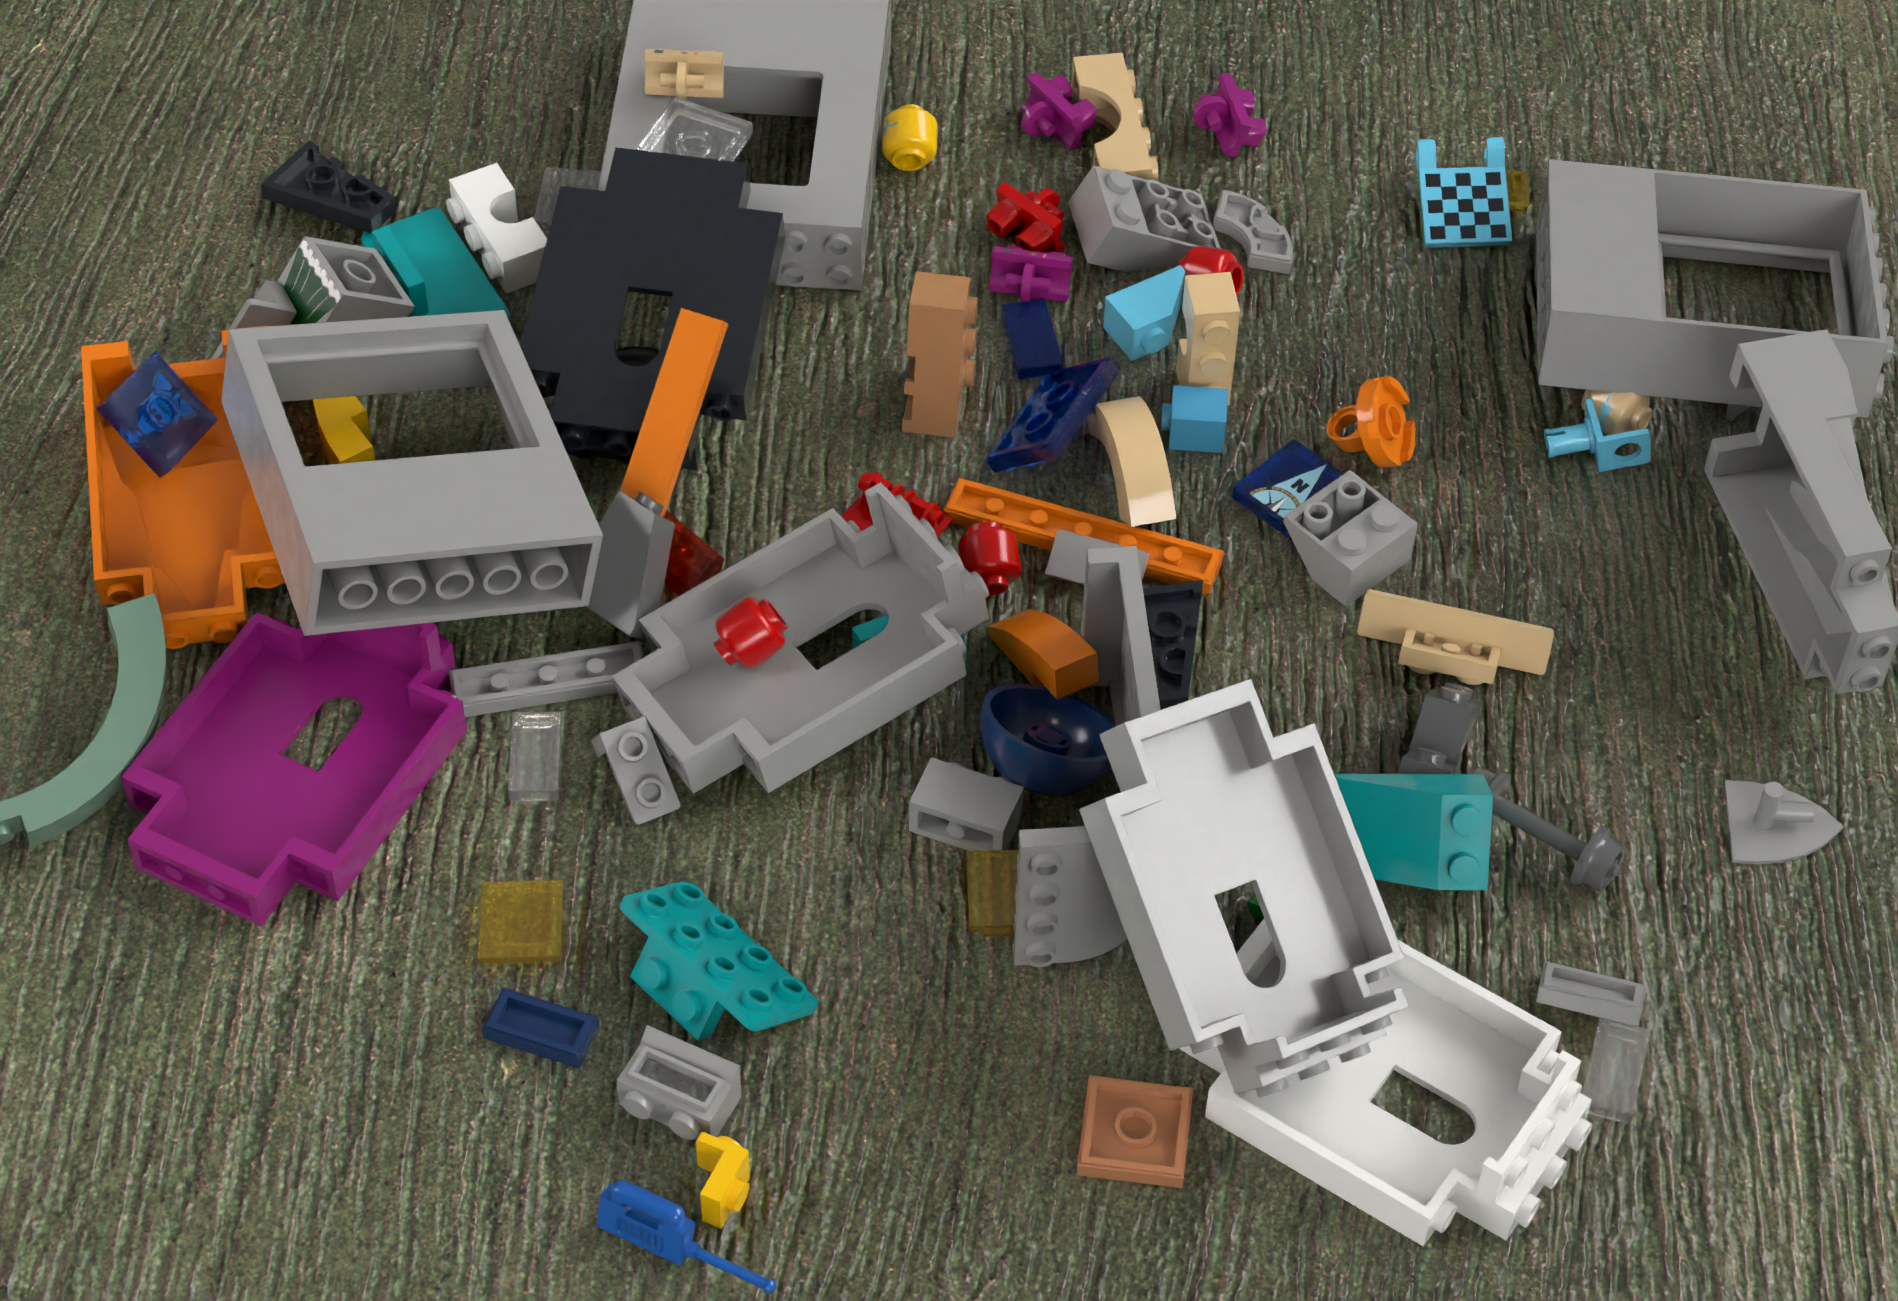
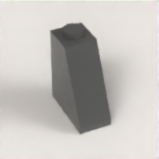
[586,490,675,643]

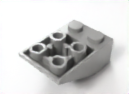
[1068,166,1221,272]

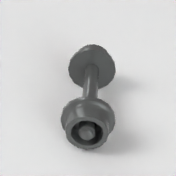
[1473,767,1626,892]

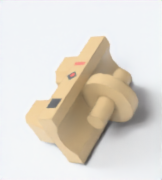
[644,49,724,100]

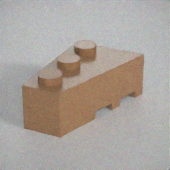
[902,271,978,438]

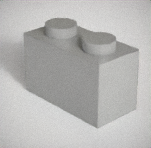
[909,757,1024,861]

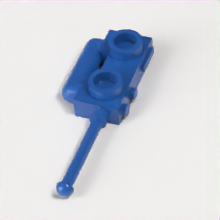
[597,1180,777,1294]

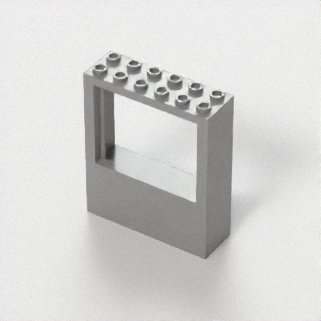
[1536,159,1894,418]
[221,310,603,636]

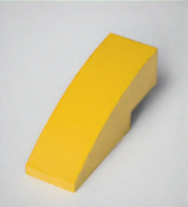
[313,396,375,464]

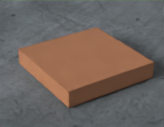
[1076,1075,1193,1188]

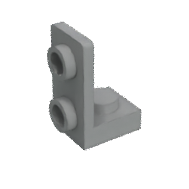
[591,716,680,825]

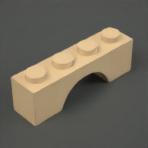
[1071,53,1158,181]

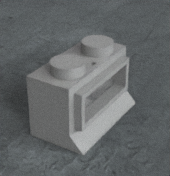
[617,1025,742,1140]

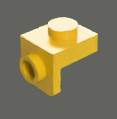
[696,1132,750,1229]

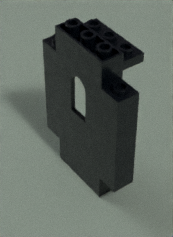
[520,147,785,470]

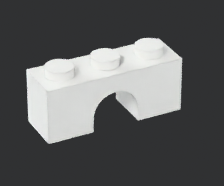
[446,163,547,293]

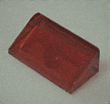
[664,510,725,597]

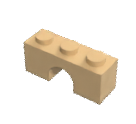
[1176,272,1240,406]

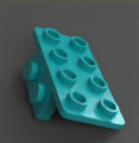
[361,208,510,322]
[619,881,819,1041]

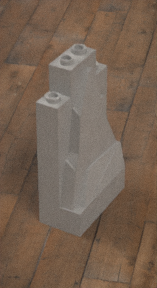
[1704,329,1898,694]

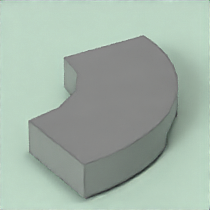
[1213,190,1293,275]

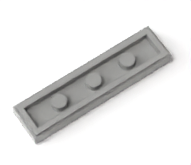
[449,641,643,717]

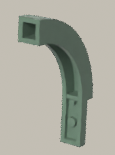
[0,593,166,848]

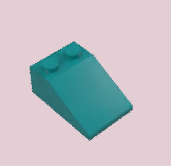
[1334,774,1493,890]

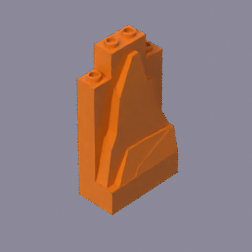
[81,325,286,649]

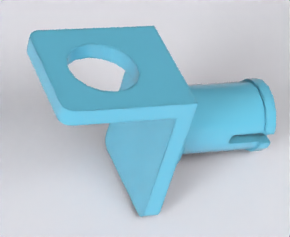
[1544,398,1651,472]

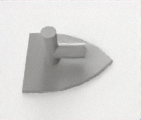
[1724,780,1844,864]

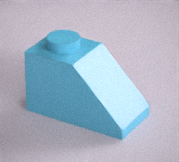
[1103,265,1185,361]

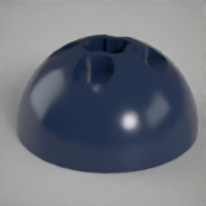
[980,684,1117,796]

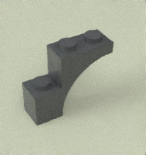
[1398,682,1483,774]

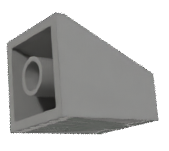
[277,236,415,325]

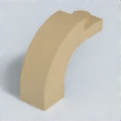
[1086,396,1176,527]

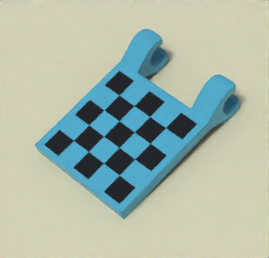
[1415,137,1512,248]

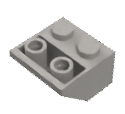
[1283,470,1418,607]

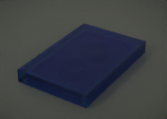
[986,357,1121,473]

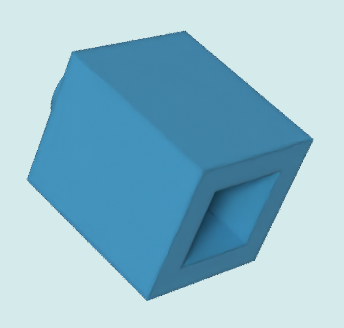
[1161,385,1228,453]

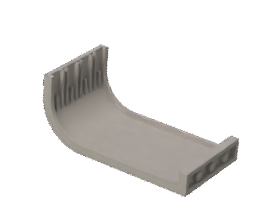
[1012,546,1161,967]

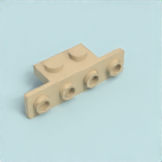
[1357,589,1554,685]

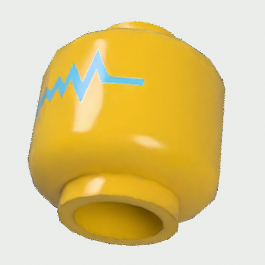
[882,104,938,171]

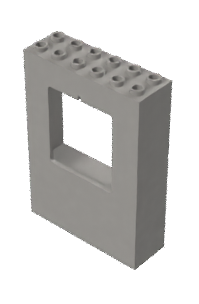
[598,0,891,291]

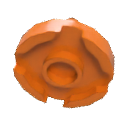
[1326,376,1416,468]

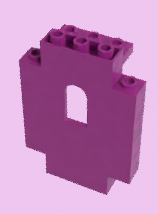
[121,612,467,927]

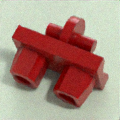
[986,182,1065,253]

